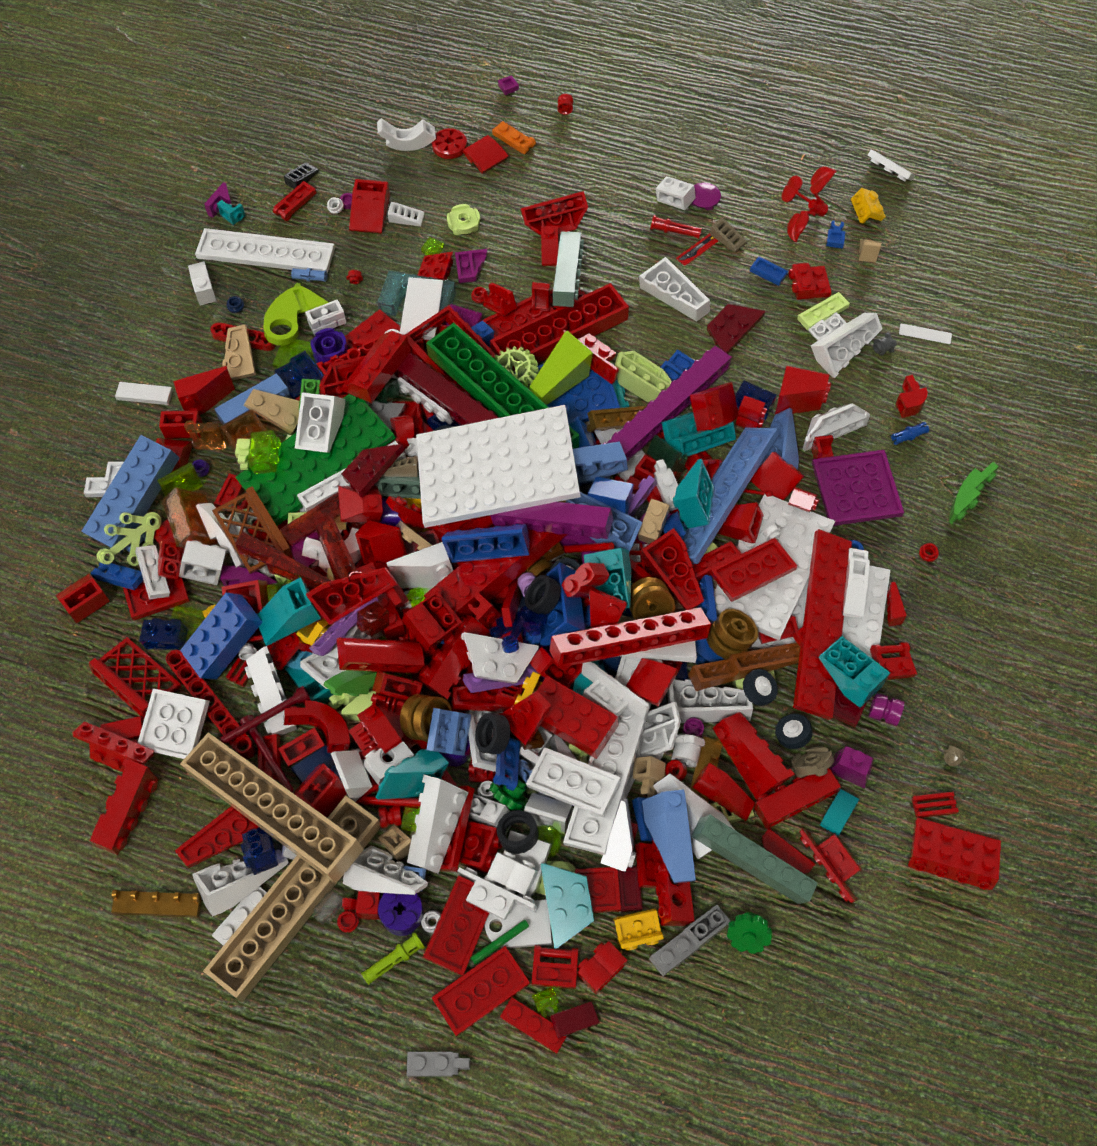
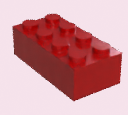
[537,676,619,759]

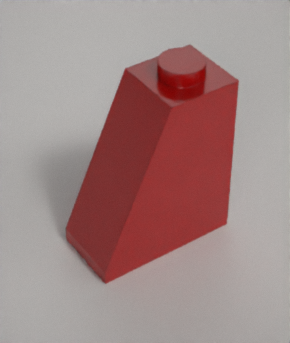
[718,502,764,543]

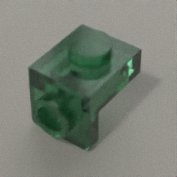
[374,378,400,404]

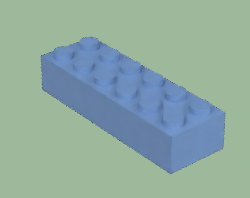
[81,435,180,554]

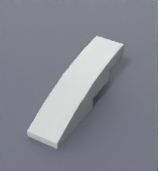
[196,503,254,567]

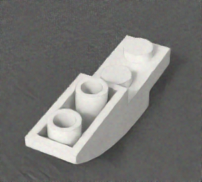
[843,548,870,619]

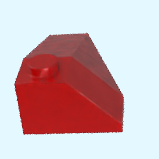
[641,528,704,610]
[306,567,397,625]

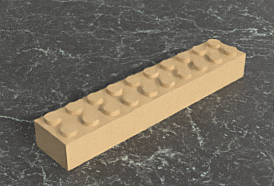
[180,732,364,884]
[203,796,381,1002]

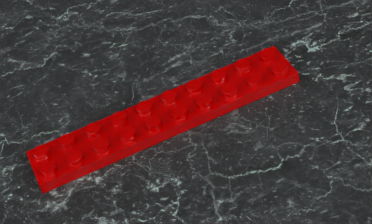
[793,529,852,720]

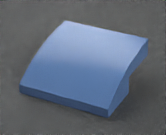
[426,708,471,756]

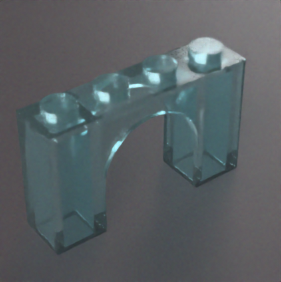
[377,271,456,324]

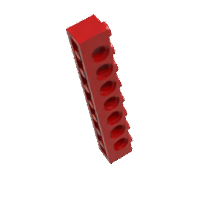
[549,608,711,668]

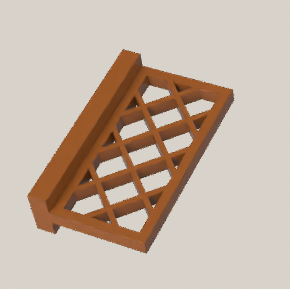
[212,486,292,574]

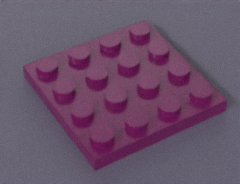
[812,450,904,526]

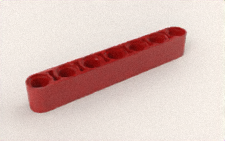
[166,650,256,760]

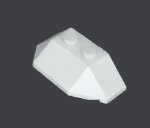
[802,403,870,452]
[635,702,681,758]

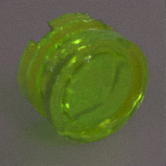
[538,825,561,858]

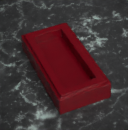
[618,867,642,912]
[550,1001,600,1039]

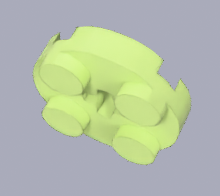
[447,204,480,235]

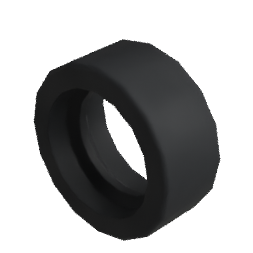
[525,575,561,615]
[475,713,510,754]
[497,810,539,854]

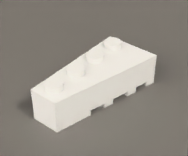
[639,257,710,322]

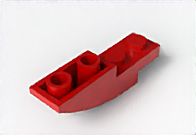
[386,495,434,529]

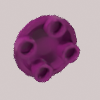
[691,182,721,210]

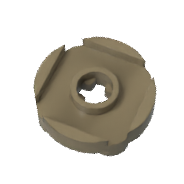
[791,747,834,777]

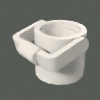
[671,734,705,767]

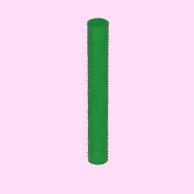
[470,919,529,965]

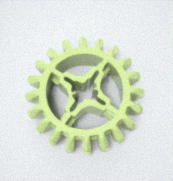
[494,346,539,388]

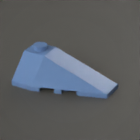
[756,408,799,471]
[642,789,696,883]

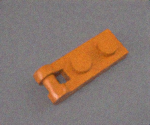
[492,121,536,154]

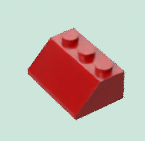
[222,580,270,643]

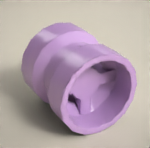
[517,573,536,597]

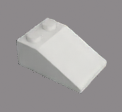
[295,393,346,453]
[387,542,453,589]
[601,798,636,872]

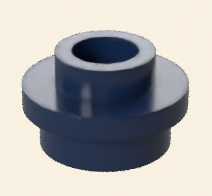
[226,296,244,313]

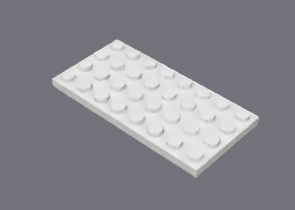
[714,494,835,641]

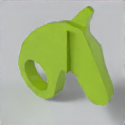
[263,282,329,346]

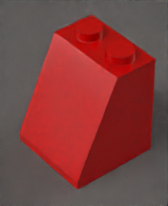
[775,366,831,415]

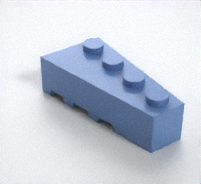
[573,442,628,485]
[565,492,642,552]

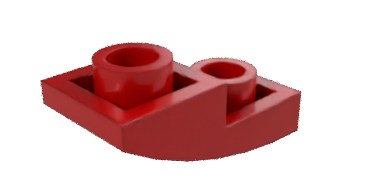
[158,540,181,580]

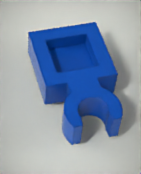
[826,221,845,248]

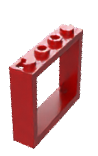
[405,305,496,385]

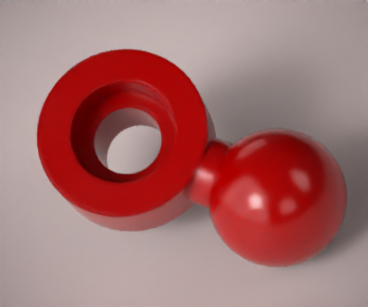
[665,760,687,781]

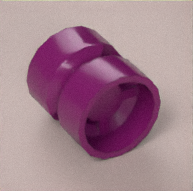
[868,693,905,726]

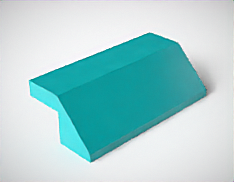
[662,412,736,458]

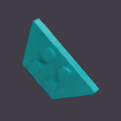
[540,863,594,949]

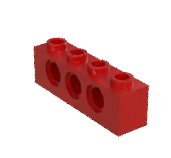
[651,840,695,926]

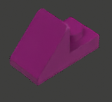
[204,182,233,218]

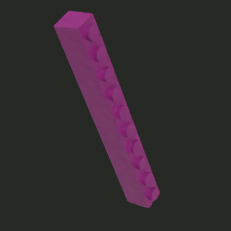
[603,346,732,461]

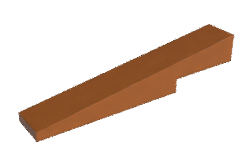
[688,643,800,691]

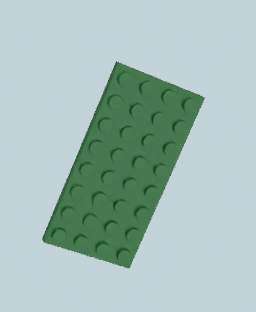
[235,394,396,526]

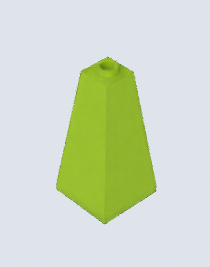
[529,330,593,405]

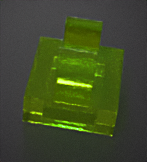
[531,987,559,1018]

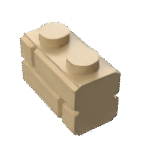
[638,499,670,544]

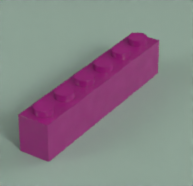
[490,502,613,539]

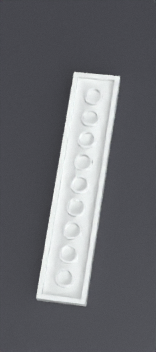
[563,656,663,855]

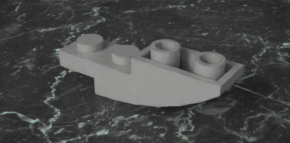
[649,905,731,976]

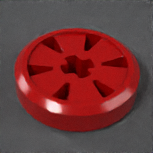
[432,128,467,159]

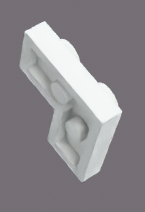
[84,462,124,497]

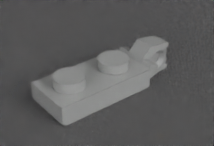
[407,1052,470,1077]

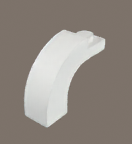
[377,118,436,151]
[302,528,362,568]

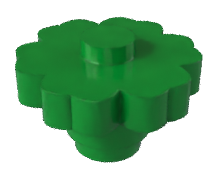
[489,774,528,811]
[727,912,772,954]

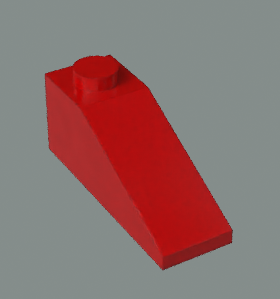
[692,763,755,821]

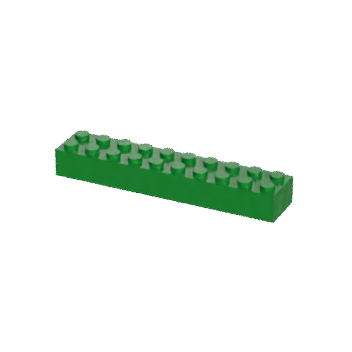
[426,323,579,449]

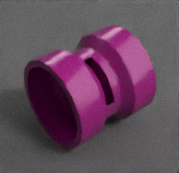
[682,718,704,738]

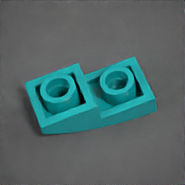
[820,789,860,836]

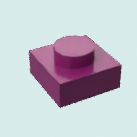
[498,75,519,95]

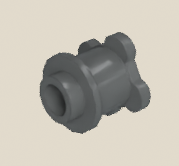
[873,332,897,355]

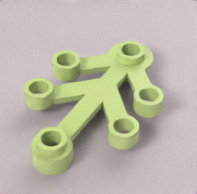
[97,512,162,566]

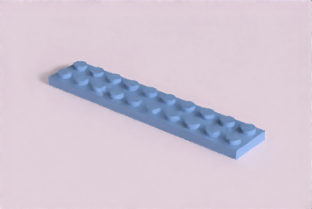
[682,427,779,564]

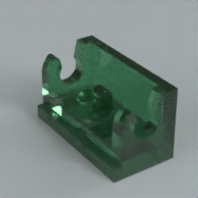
[647,435,688,472]

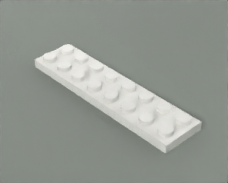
[195,228,335,274]

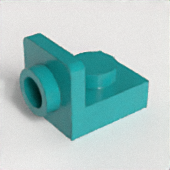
[217,200,245,225]

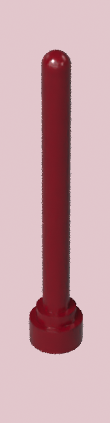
[220,686,311,744]
[239,715,294,793]

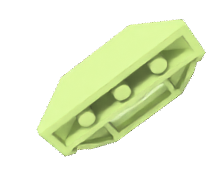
[615,351,672,402]

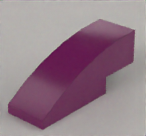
[220,565,280,595]

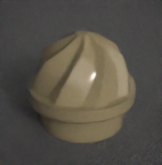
[944,745,965,766]

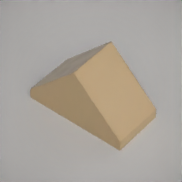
[859,239,881,262]
[378,825,411,862]

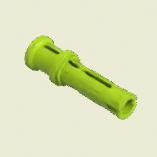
[361,932,425,985]

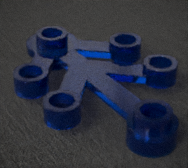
[489,606,547,653]

